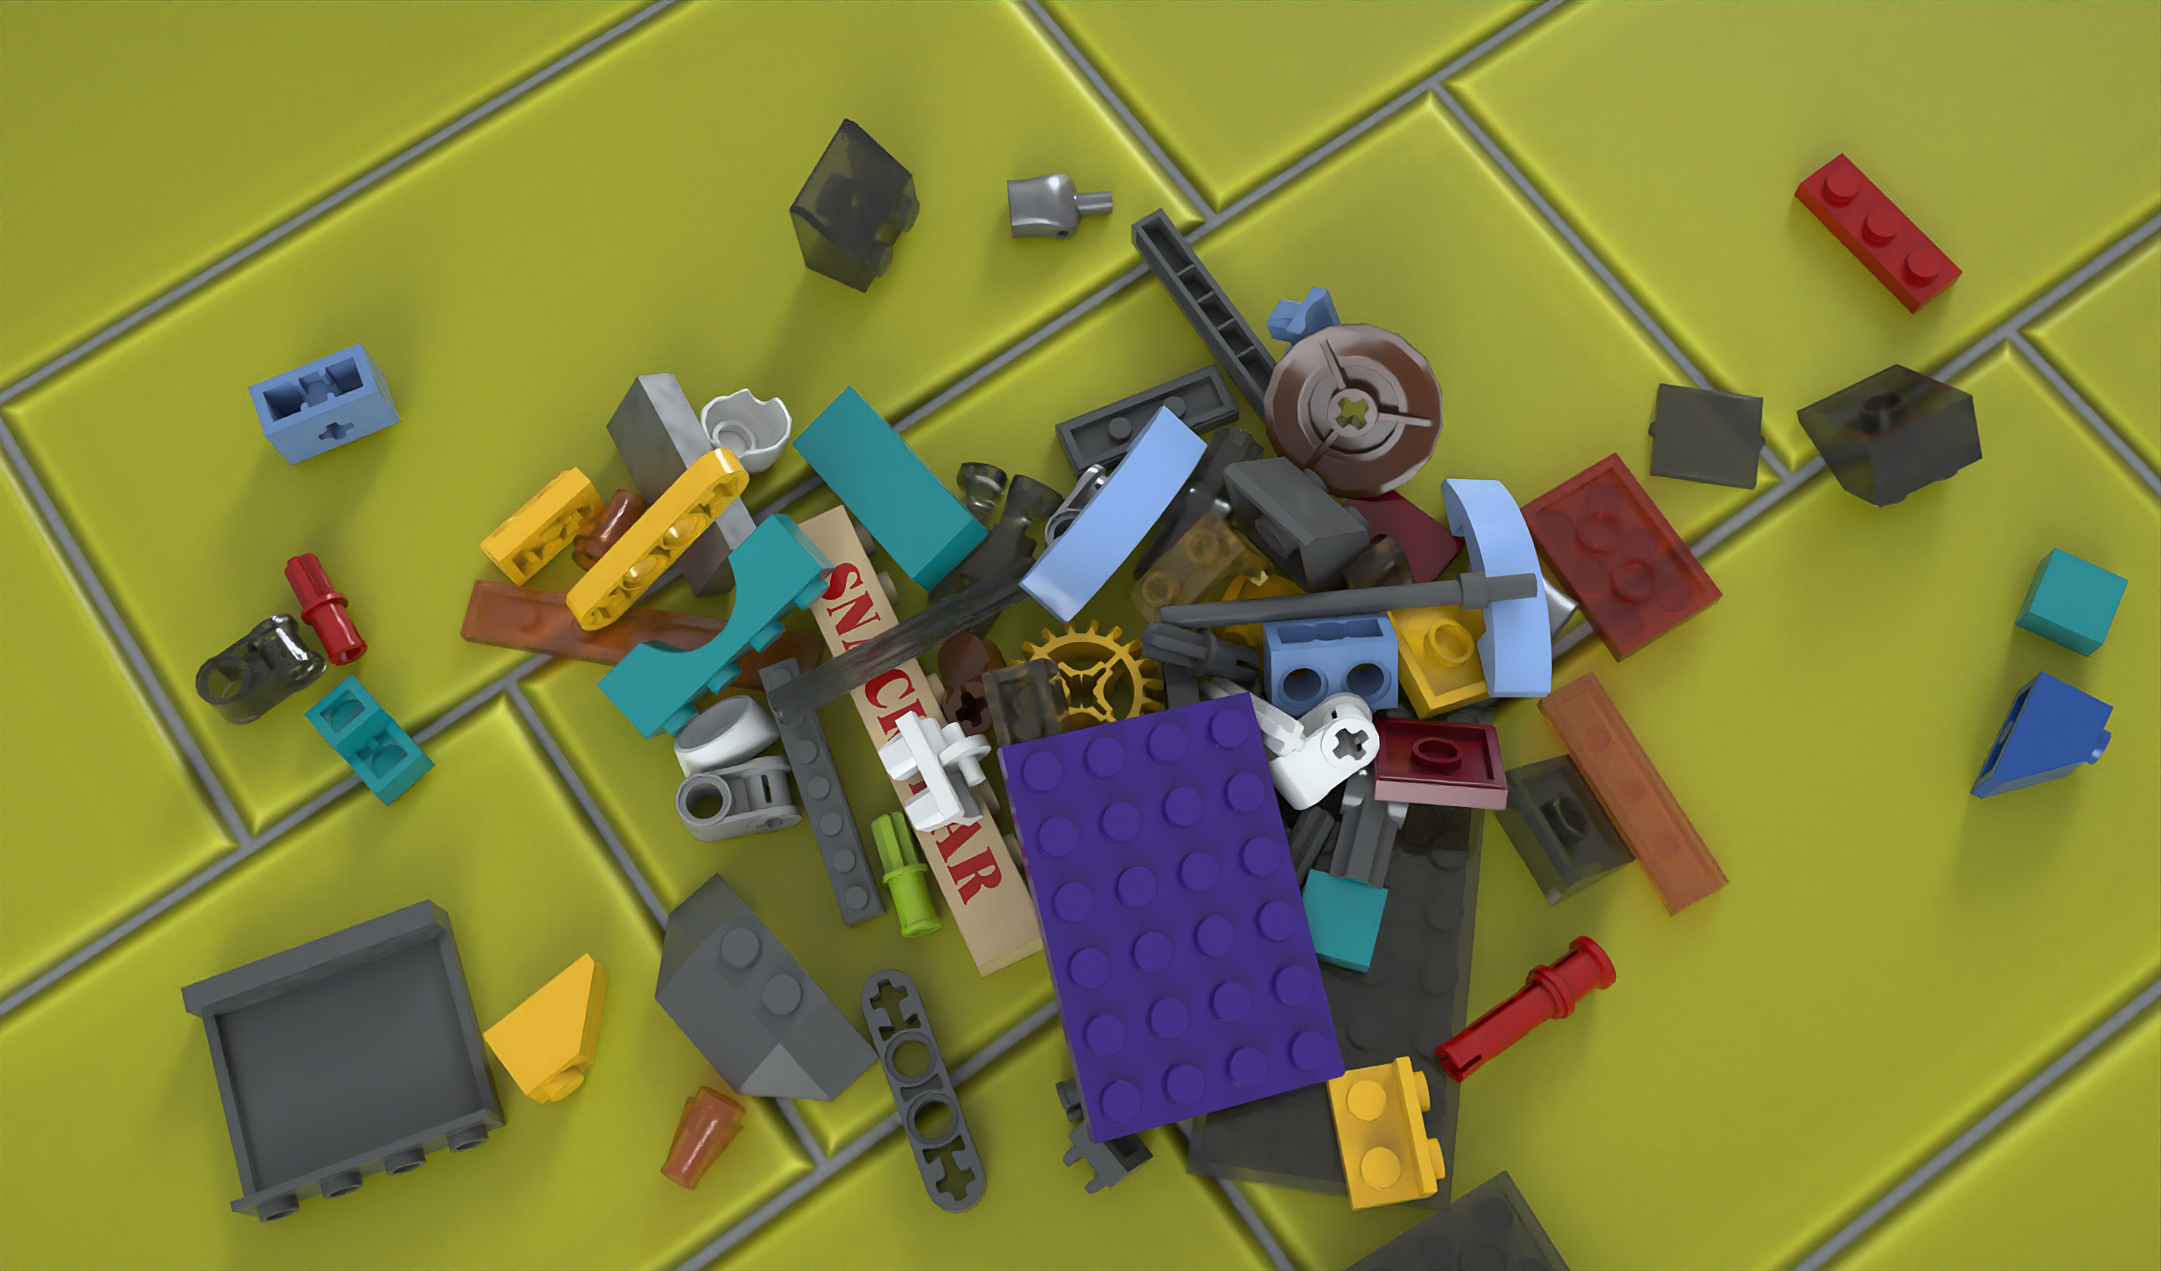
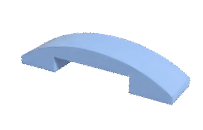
[1018,406,1208,625]
[1440,479,1552,697]

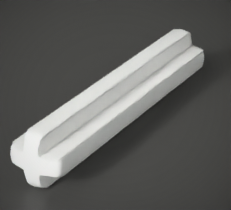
[1198,676,1307,757]

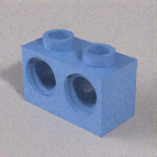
[1262,612,1398,720]

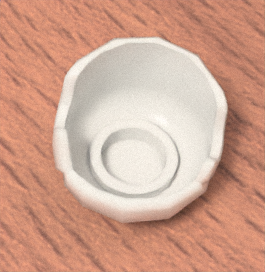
[698,388,792,475]

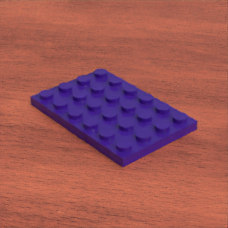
[997,691,1345,1144]

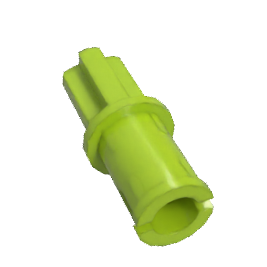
[871,812,942,939]

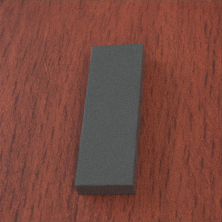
[1055,363,1239,482]

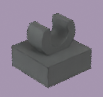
[1063,1120,1153,1194]

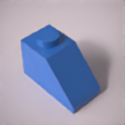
[1970,672,2113,799]

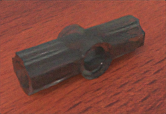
[1133,426,1264,601]

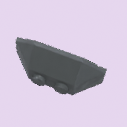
[655,873,880,1102]

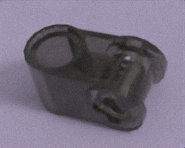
[195,614,326,725]

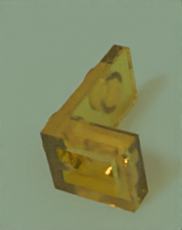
[1127,508,1276,624]

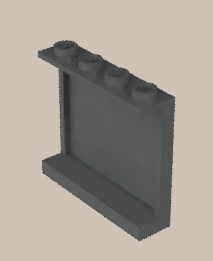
[181,899,506,1222]

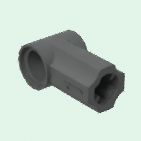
[1328,763,1409,890]

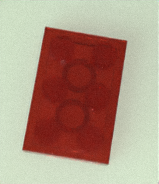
[1519,452,1723,663]

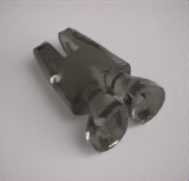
[926,462,1065,638]

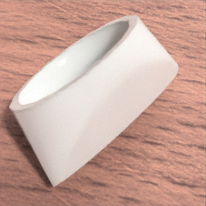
[673,695,781,779]

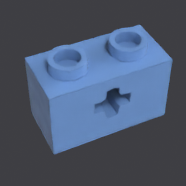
[248,343,401,465]

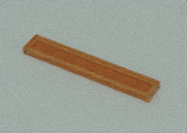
[460,579,825,697]

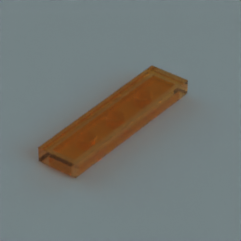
[1536,671,1730,917]

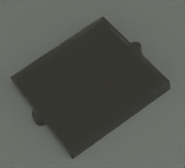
[1648,383,1766,490]

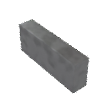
[606,373,756,598]

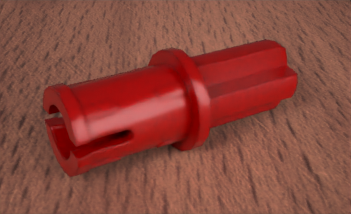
[284,553,368,666]

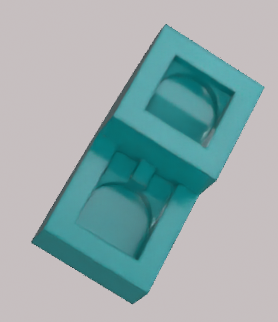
[304,674,435,806]

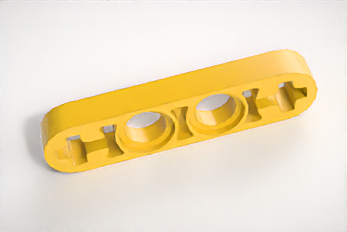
[566,448,750,631]

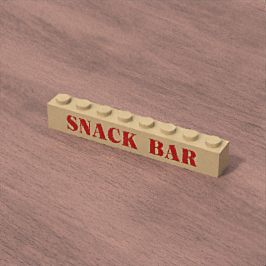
[797,505,1044,978]

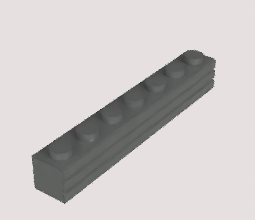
[1131,208,1277,424]
[758,657,888,928]

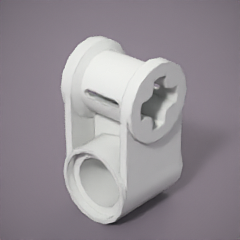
[1263,692,1379,810]

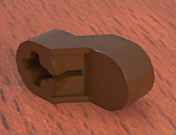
[937,632,1013,741]

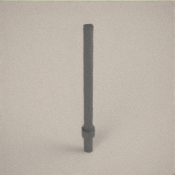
[1160,571,1538,630]

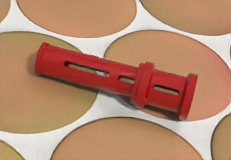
[1435,935,1617,1083]

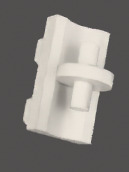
[878,711,991,832]

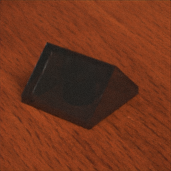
[1491,754,1636,907]

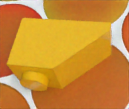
[482,953,609,1104]

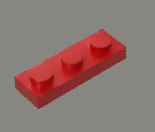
[1794,153,1963,314]

